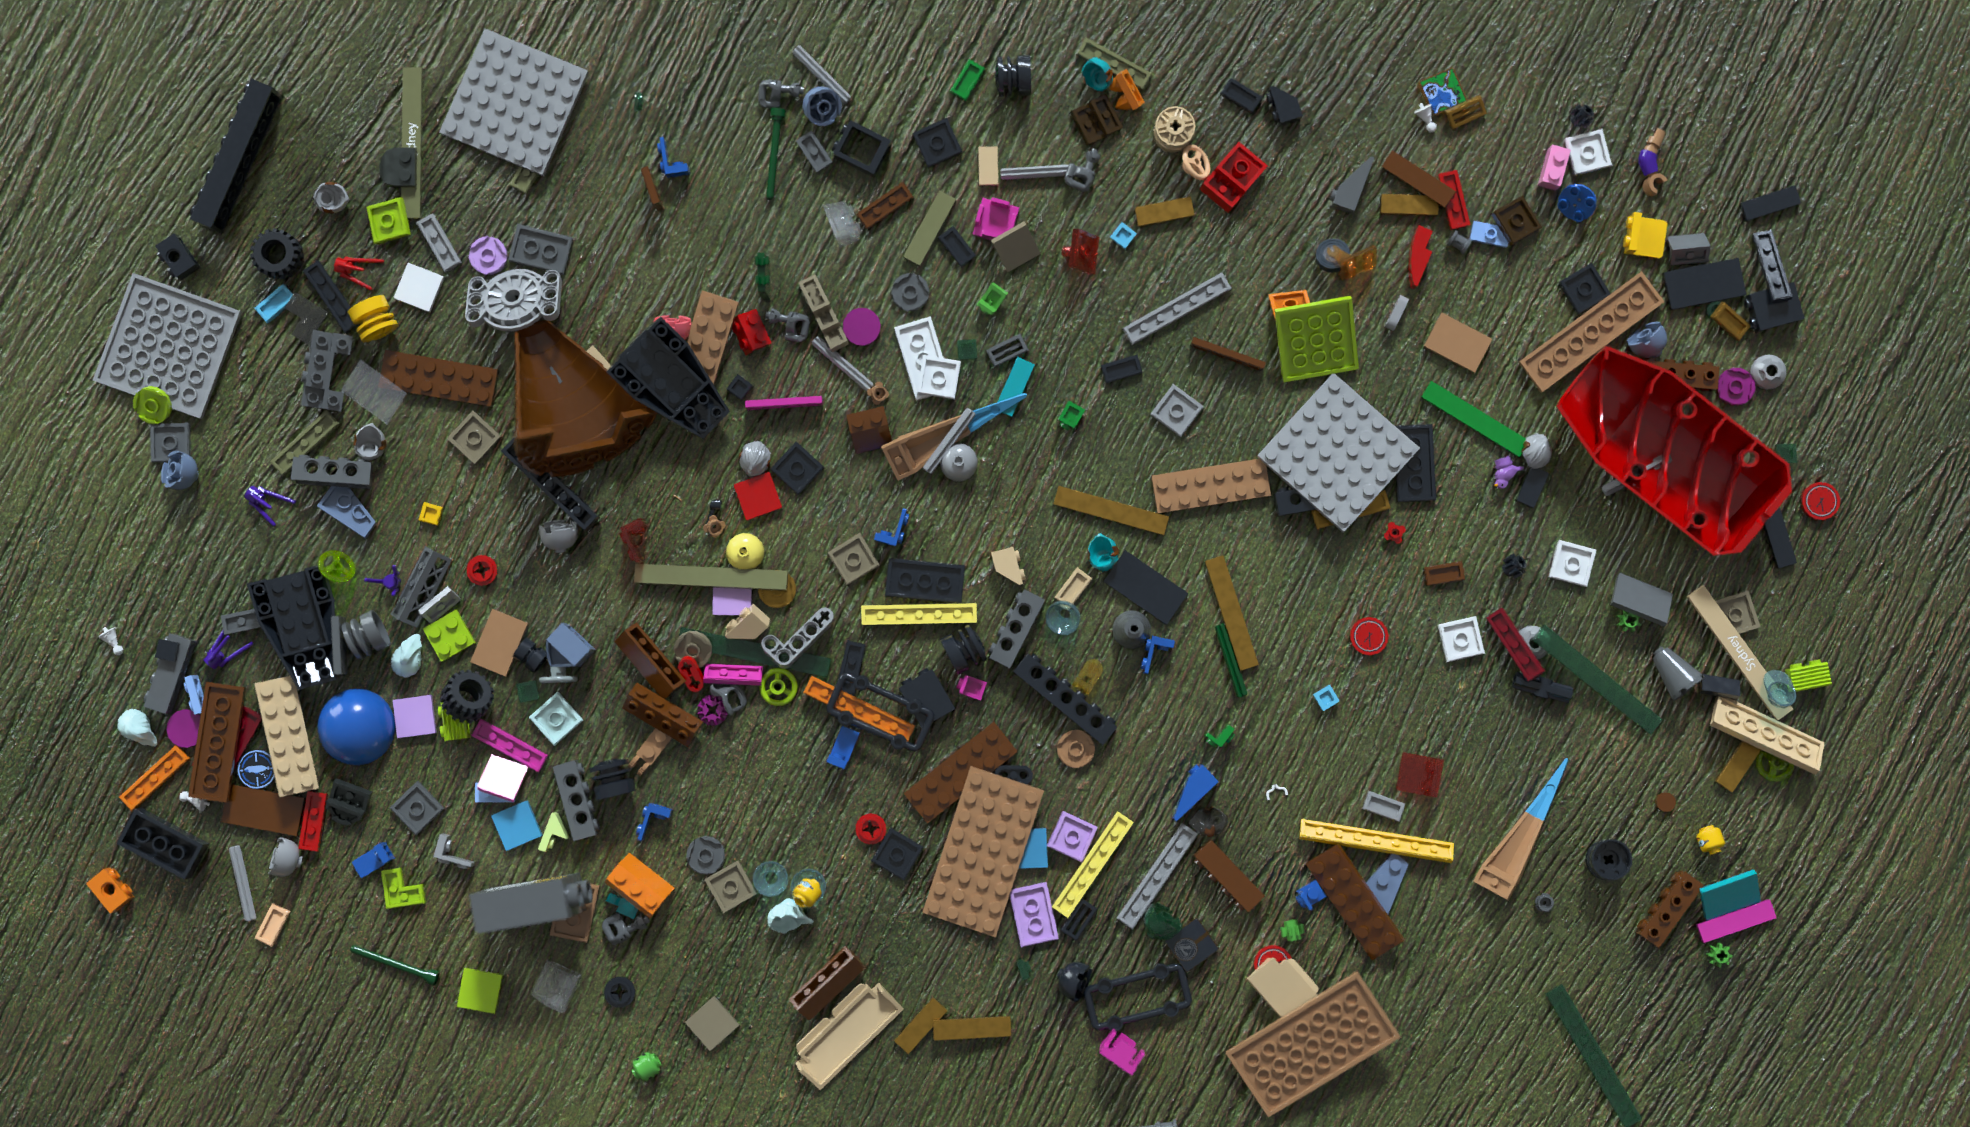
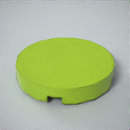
[133,386,172,424]

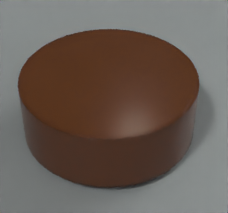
[1655,792,1676,812]

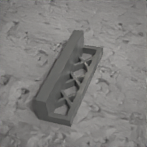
[391,546,452,628]

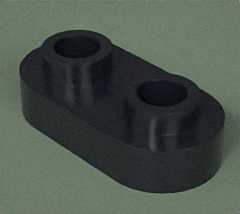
[994,765,1033,784]

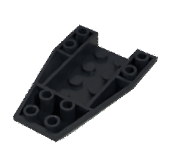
[606,317,730,439]
[247,564,337,690]

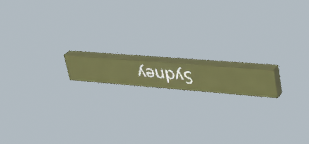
[401,67,423,219]

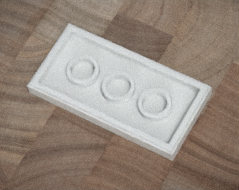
[894,316,943,401]

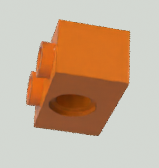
[86,867,134,913]

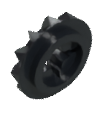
[604,976,636,1008]

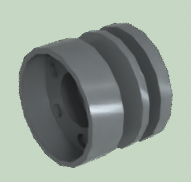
[341,610,391,660]

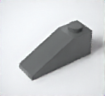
[1330,157,1374,214]

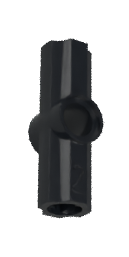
[1512,672,1573,703]

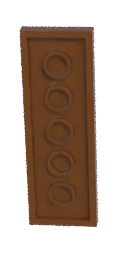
[378,350,499,407]
[188,682,246,802]
[904,722,1018,824]
[1306,843,1405,960]

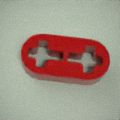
[678,656,705,692]

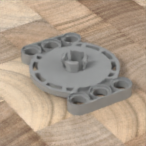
[465,269,562,331]

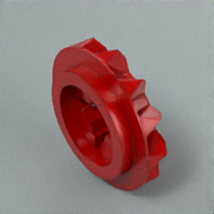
[467,555,498,586]
[855,813,886,844]

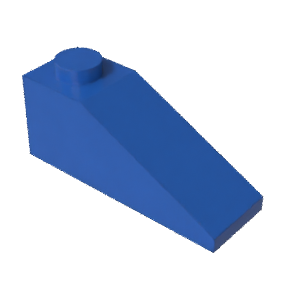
[1173,764,1219,821]

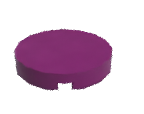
[843,308,881,346]
[1716,368,1755,406]
[166,709,201,748]

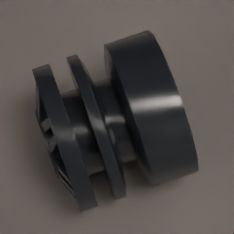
[995,55,1031,97]
[940,625,987,675]
[589,758,636,800]
[1585,839,1632,880]

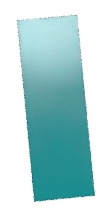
[998,357,1035,417]

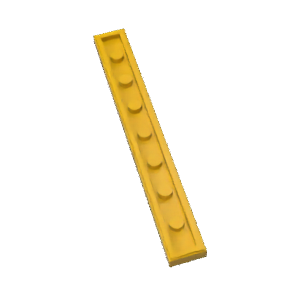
[1299,819,1454,863]

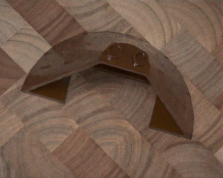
[514,320,658,477]

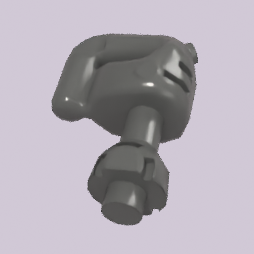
[758,79,804,109]
[1065,148,1101,192]
[765,308,810,342]
[602,912,650,945]

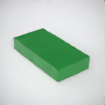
[950,59,985,102]

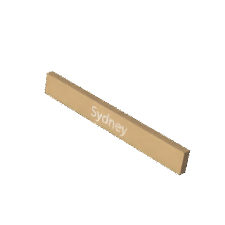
[1687,585,1793,721]

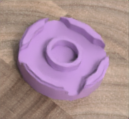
[469,236,508,275]

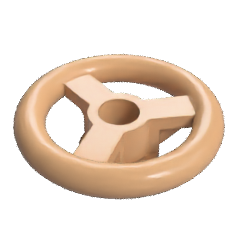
[1182,145,1210,180]

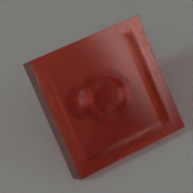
[1061,229,1099,274]

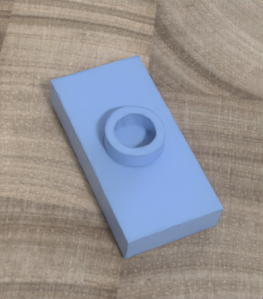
[1469,221,1508,248]

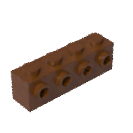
[1644,358,1720,392]
[614,622,686,699]
[622,683,703,747]
[1193,839,1265,912]
[1635,870,1704,948]
[789,946,866,1021]

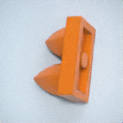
[1109,69,1145,110]

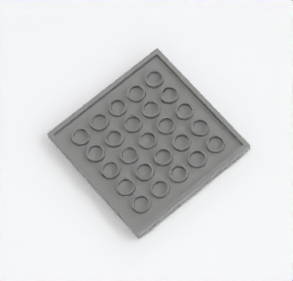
[439,29,589,176]
[93,273,242,419]
[1257,374,1420,533]

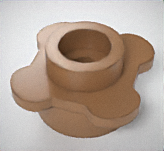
[867,382,889,405]
[703,515,726,538]

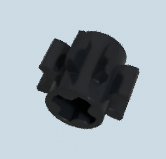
[1570,104,1594,129]
[1502,553,1527,579]

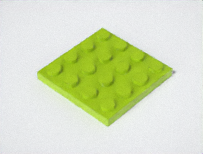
[1274,296,1359,382]

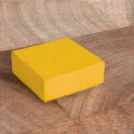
[419,502,443,526]

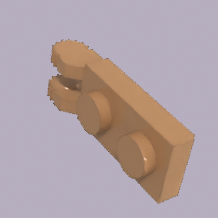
[628,728,672,777]

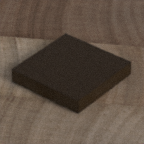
[1491,195,1542,246]

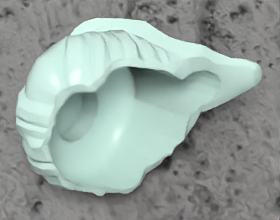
[391,634,422,677]
[118,709,157,747]
[768,898,813,934]

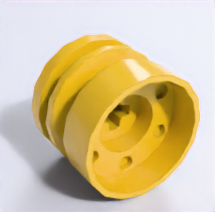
[347,295,399,342]

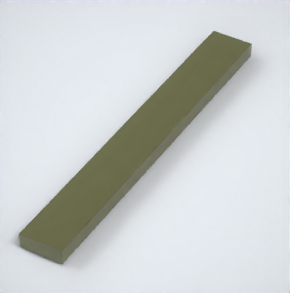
[634,564,788,591]

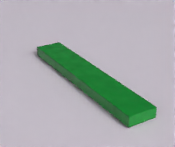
[1420,381,1526,457]

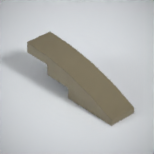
[798,275,849,352]

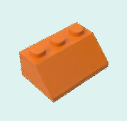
[605,852,675,919]

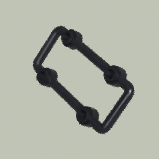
[826,673,934,752]
[1084,963,1192,1031]

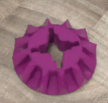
[697,695,728,725]

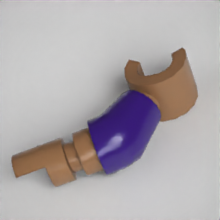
[1638,128,1668,197]

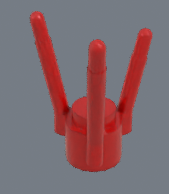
[334,256,384,290]

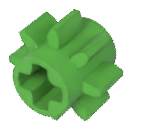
[1617,610,1641,632]
[1280,919,1305,941]
[1706,943,1733,968]

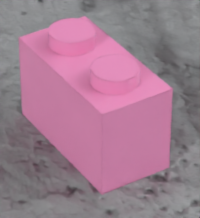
[1538,144,1571,191]

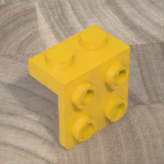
[1623,212,1667,258]

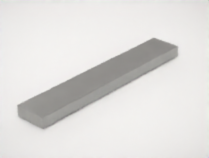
[1123,273,1232,345]
[1117,823,1198,929]

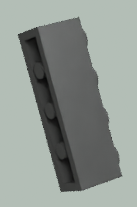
[144,633,197,714]

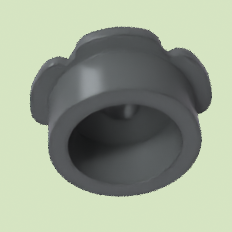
[1535,893,1554,912]

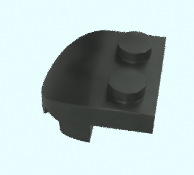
[380,148,417,188]
[326,778,372,825]

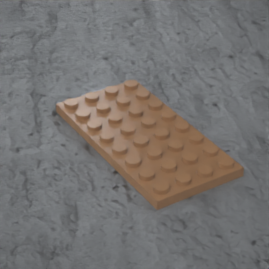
[922,766,1044,937]
[1226,971,1400,1117]

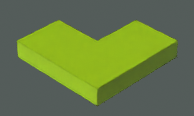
[381,868,426,909]

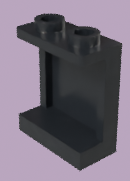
[1744,282,1805,333]
[899,668,955,728]

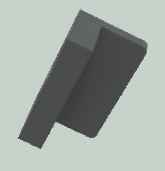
[1667,233,1711,265]

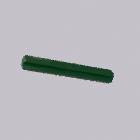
[1215,624,1247,698]

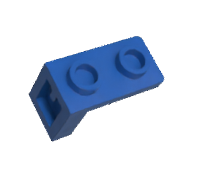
[657,137,690,178]
[874,508,910,547]
[1141,636,1175,674]
[826,726,859,769]
[636,803,673,841]
[352,842,395,878]
[1295,880,1326,911]

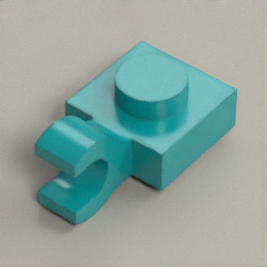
[606,893,639,919]

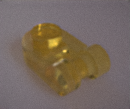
[1072,659,1103,695]

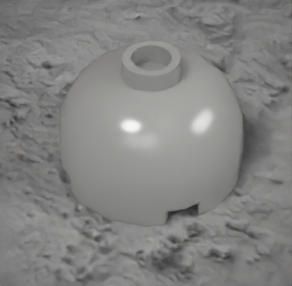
[940,443,978,482]
[539,520,578,553]
[268,837,303,877]

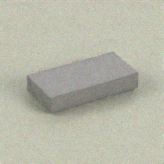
[1362,791,1405,822]

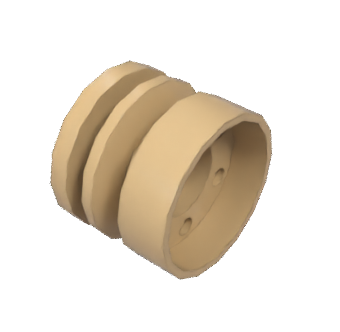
[1153,106,1196,153]

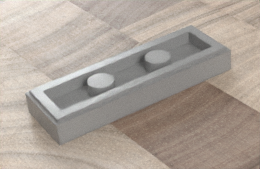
[416,213,462,273]

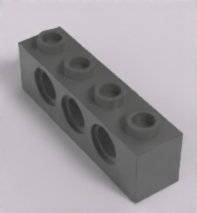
[291,455,374,489]
[988,589,1045,668]
[553,760,600,841]

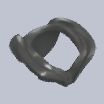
[710,683,747,716]

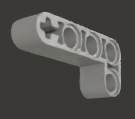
[761,607,834,669]

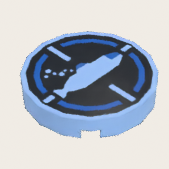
[238,750,275,789]

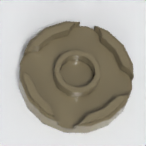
[674,631,712,668]

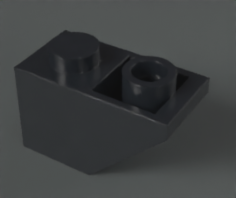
[1266,86,1303,127]

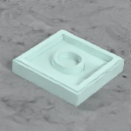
[529,692,584,746]

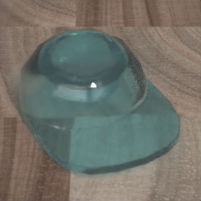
[1763,670,1796,708]

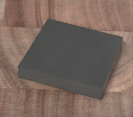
[150,423,191,463]
[390,781,445,835]

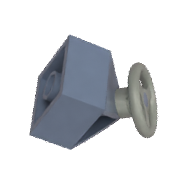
[539,623,596,683]

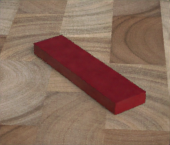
[1486,607,1546,682]

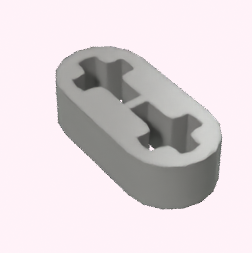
[1384,295,1409,331]

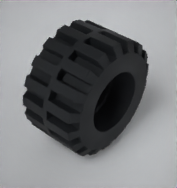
[250,228,304,280]
[440,670,494,723]

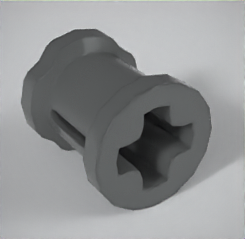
[1447,230,1472,254]

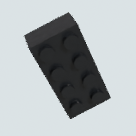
[116,808,210,879]

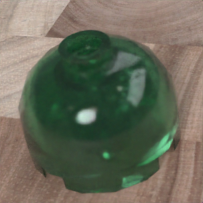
[1143,902,1183,941]

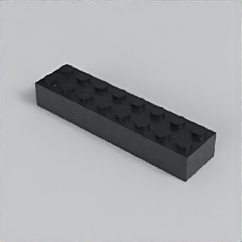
[190,78,283,234]

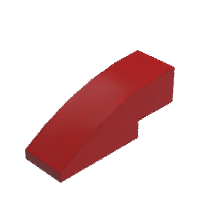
[1408,225,1433,289]

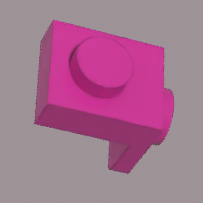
[957,675,987,700]

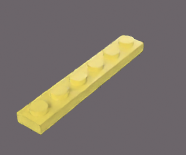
[861,603,977,625]
[1052,811,1134,918]

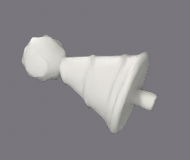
[1414,103,1437,133]
[99,627,124,655]
[179,792,210,812]

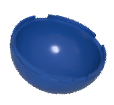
[317,689,395,765]

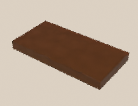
[221,784,306,836]

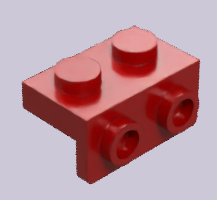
[732,309,772,355]

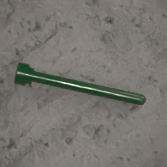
[766,108,786,200]
[350,945,440,986]

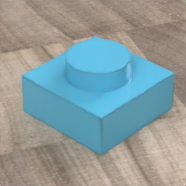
[1110,222,1137,250]
[1313,685,1339,711]

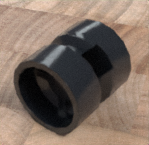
[512,637,547,673]

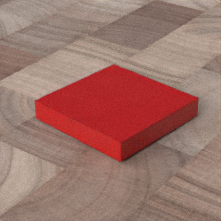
[734,472,783,521]

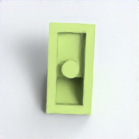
[538,812,569,852]

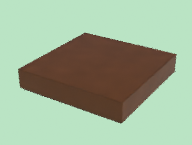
[641,166,664,211]

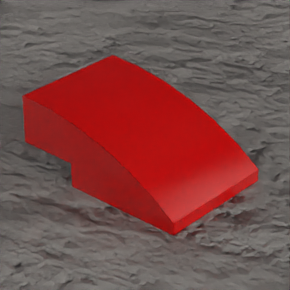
[1200,142,1268,213]

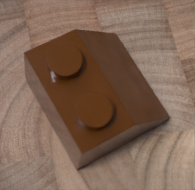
[846,406,892,454]

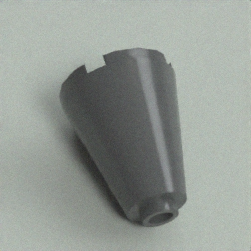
[1113,610,1151,649]
[1652,647,1705,701]

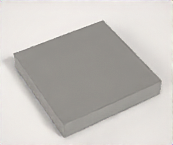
[1150,384,1204,438]

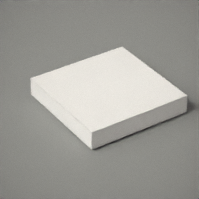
[1564,129,1612,176]
[394,263,445,312]
[917,355,961,400]
[1549,540,1596,587]
[1438,616,1485,662]

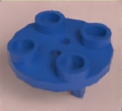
[1557,184,1597,222]

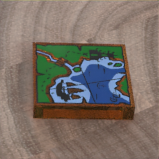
[1418,67,1467,117]

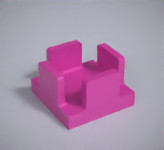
[973,197,1019,240]
[1100,1029,1145,1075]

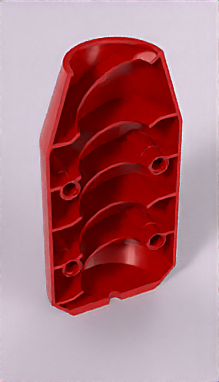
[1556,346,1792,555]

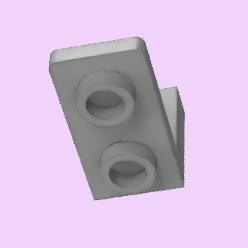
[434,833,475,869]

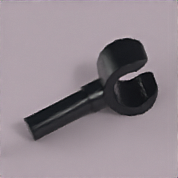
[706,500,722,524]

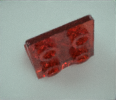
[619,518,649,564]
[1396,752,1444,798]

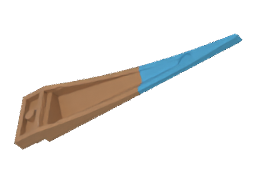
[881,393,1027,481]
[1473,758,1568,901]

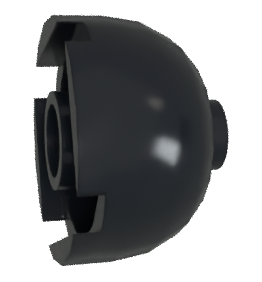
[1057,962,1092,1002]

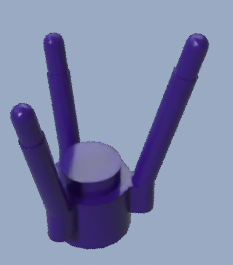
[244,486,296,526]
[364,565,401,596]
[203,630,253,669]

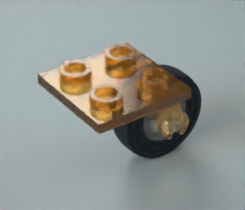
[1316,239,1377,280]

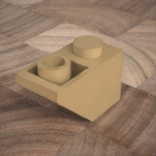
[991,547,1026,586]
[725,604,770,639]

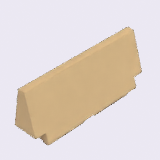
[1247,958,1318,1018]
[795,983,903,1090]

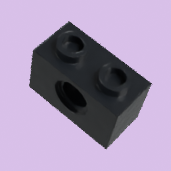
[155,233,201,280]
[1273,487,1316,517]

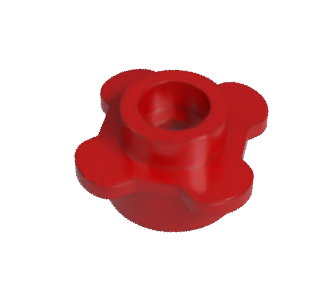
[1384,522,1406,544]

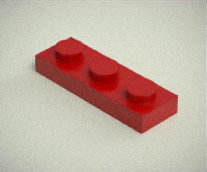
[1437,170,1470,230]
[298,791,328,851]

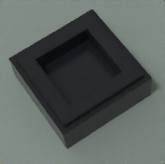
[727,374,753,401]
[155,639,180,662]

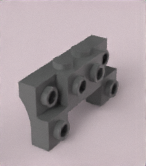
[300,330,353,412]

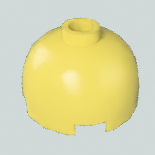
[726,533,765,569]

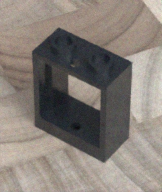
[832,120,892,178]

